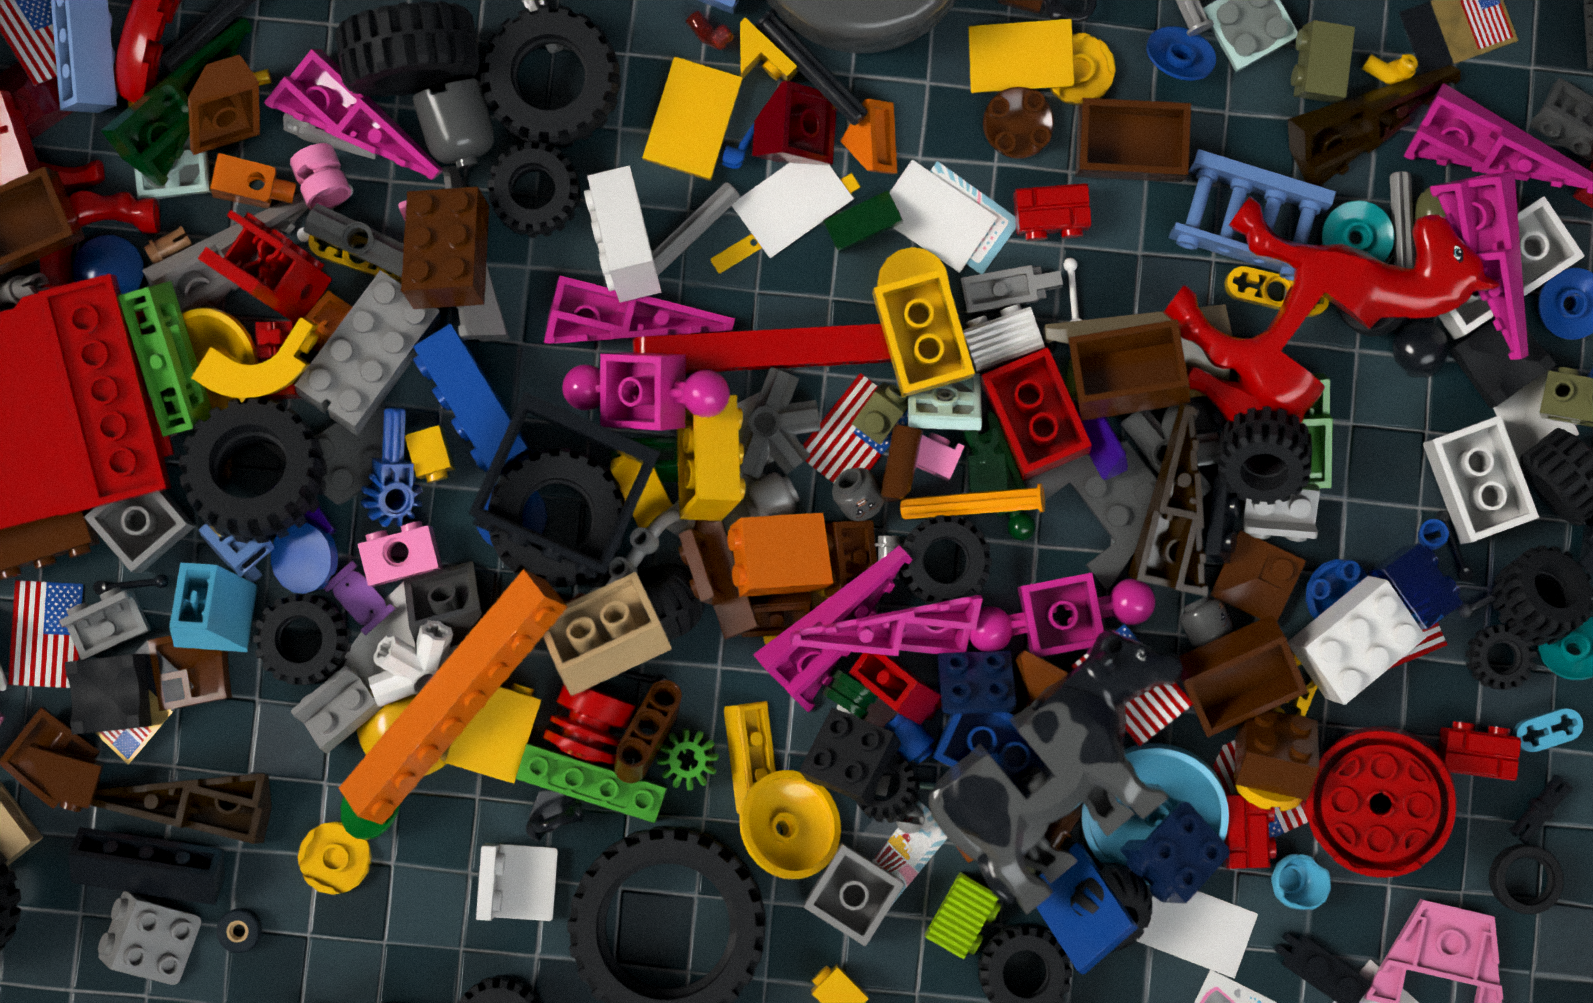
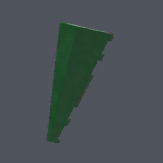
[101,18,252,186]

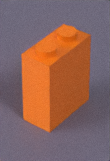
[727,513,833,597]

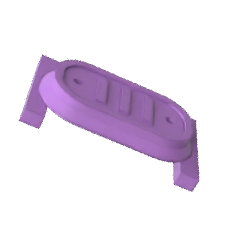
[324,561,395,636]

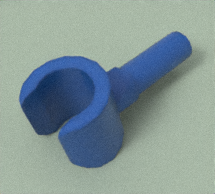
[722,124,754,169]

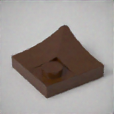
[1210,530,1306,622]
[148,635,232,711]
[0,706,101,809]

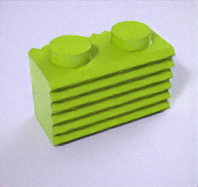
[924,872,1001,959]

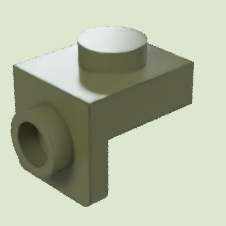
[852,382,908,445]

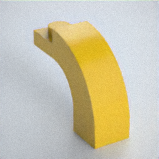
[191,317,319,398]

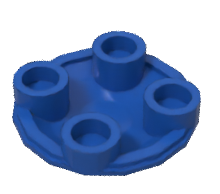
[72,235,144,295]
[1305,559,1368,619]

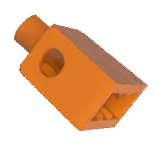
[210,153,297,209]

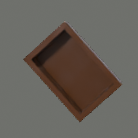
[1075,98,1191,182]
[0,166,86,276]
[401,186,489,309]
[1068,319,1190,421]
[1179,615,1308,738]

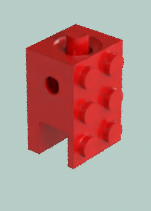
[198,210,332,324]

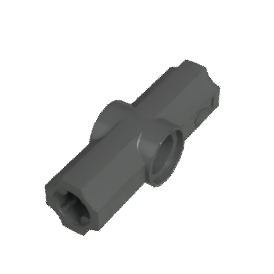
[303,203,404,278]

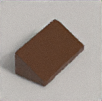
[742,592,812,638]

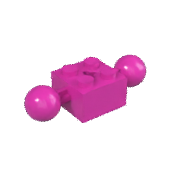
[562,352,730,430]
[969,573,1155,657]

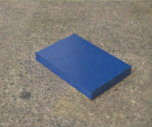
[1036,843,1138,975]

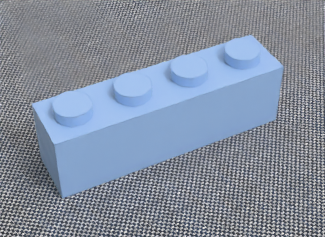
[51,0,118,113]

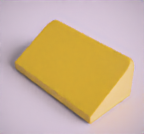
[610,455,673,528]

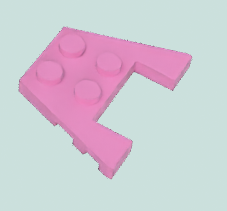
[1363,899,1503,1003]

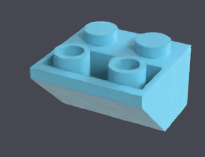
[170,562,257,652]

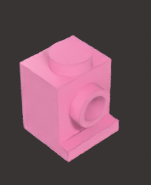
[916,433,965,481]

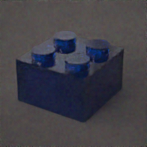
[1369,543,1463,629]

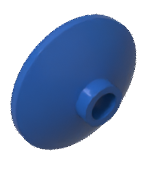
[1146,26,1216,81]
[1538,268,1593,340]

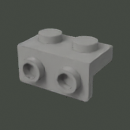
[59,587,151,660]

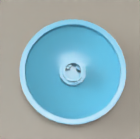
[1081,743,1229,885]

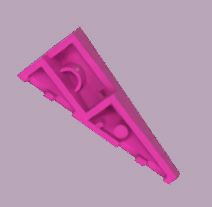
[264,49,443,180]
[1404,83,1593,194]
[1430,171,1529,360]
[543,275,735,344]
[753,545,912,713]
[789,595,983,656]

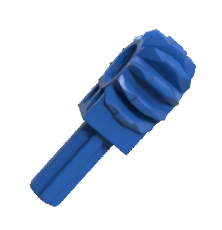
[360,407,423,527]

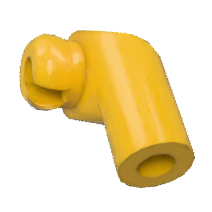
[1362,54,1418,84]

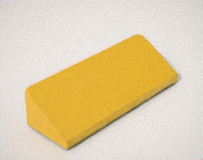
[724,701,776,814]

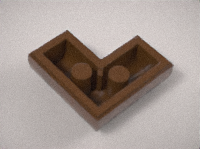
[880,424,923,502]

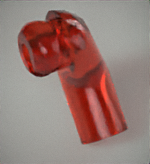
[685,10,734,50]

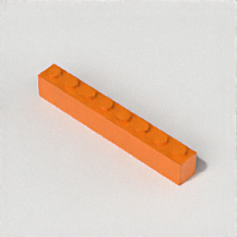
[339,569,567,825]

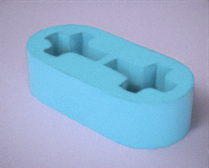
[1512,708,1583,752]

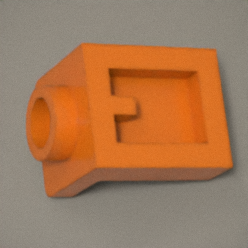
[305,291,352,351]

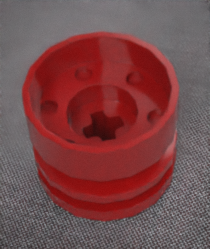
[543,684,636,764]

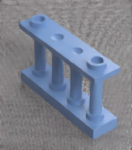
[1168,149,1336,281]

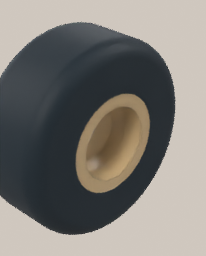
[216,908,262,953]

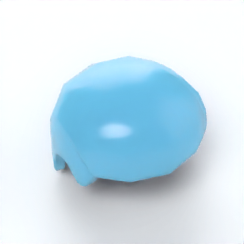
[1271,854,1331,910]

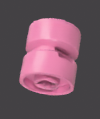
[290,143,351,210]

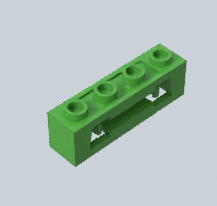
[118,281,212,437]
[515,743,668,823]

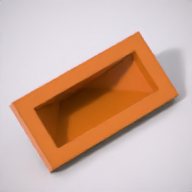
[840,99,897,174]

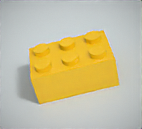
[872,268,975,398]
[677,395,745,521]

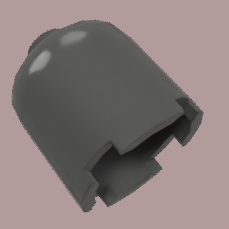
[412,79,494,169]

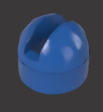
[1418,519,1449,550]

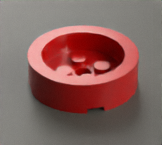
[1306,726,1456,878]

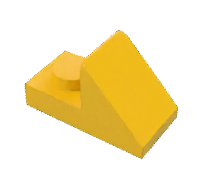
[740,18,797,81]

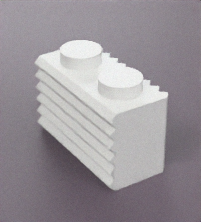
[962,304,1045,373]

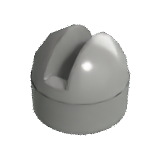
[895,804,925,834]

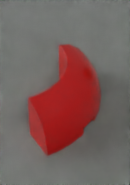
[114,0,182,103]

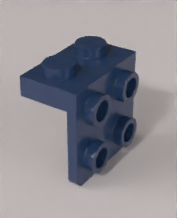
[937,651,1016,714]
[1120,802,1230,904]

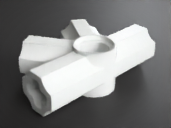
[368,620,460,707]

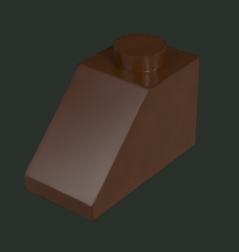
[26,743,105,812]

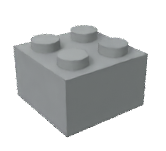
[84,490,196,573]
[803,842,905,947]

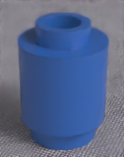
[882,713,934,765]

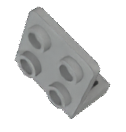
[98,891,201,985]

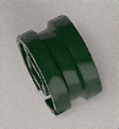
[822,669,879,720]

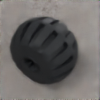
[637,564,704,641]
[1070,862,1153,952]

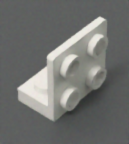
[476,843,558,921]

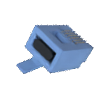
[199,524,274,583]

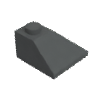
[403,561,482,647]

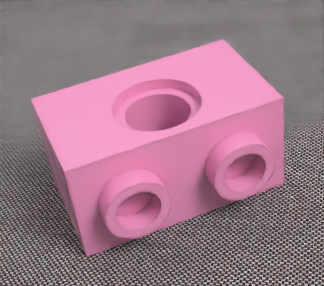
[358,521,443,587]

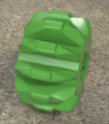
[657,728,719,790]

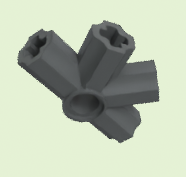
[740,367,821,479]
[1119,404,1220,497]

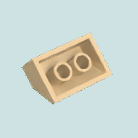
[543,572,672,696]

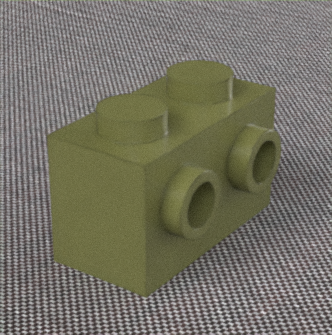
[1291,20,1355,103]
[1539,367,1593,427]

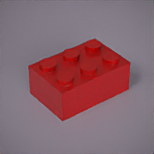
[981,347,1092,481]

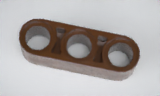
[614,680,682,783]

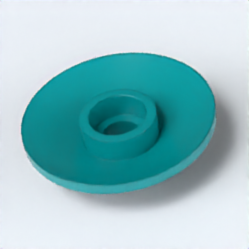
[1322,200,1394,262]
[1538,616,1593,680]

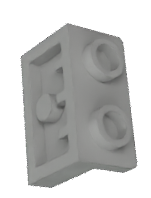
[1241,485,1320,542]
[291,666,383,754]

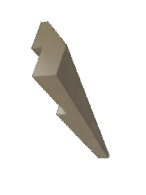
[1042,304,1232,380]

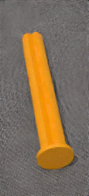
[900,483,1045,519]

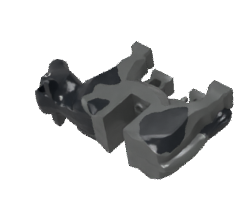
[928,630,1183,914]

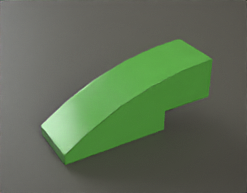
[1302,373,1333,488]

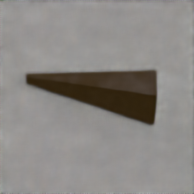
[1288,65,1460,187]
[1128,404,1208,596]
[91,773,272,844]

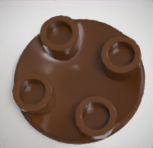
[983,87,1054,159]

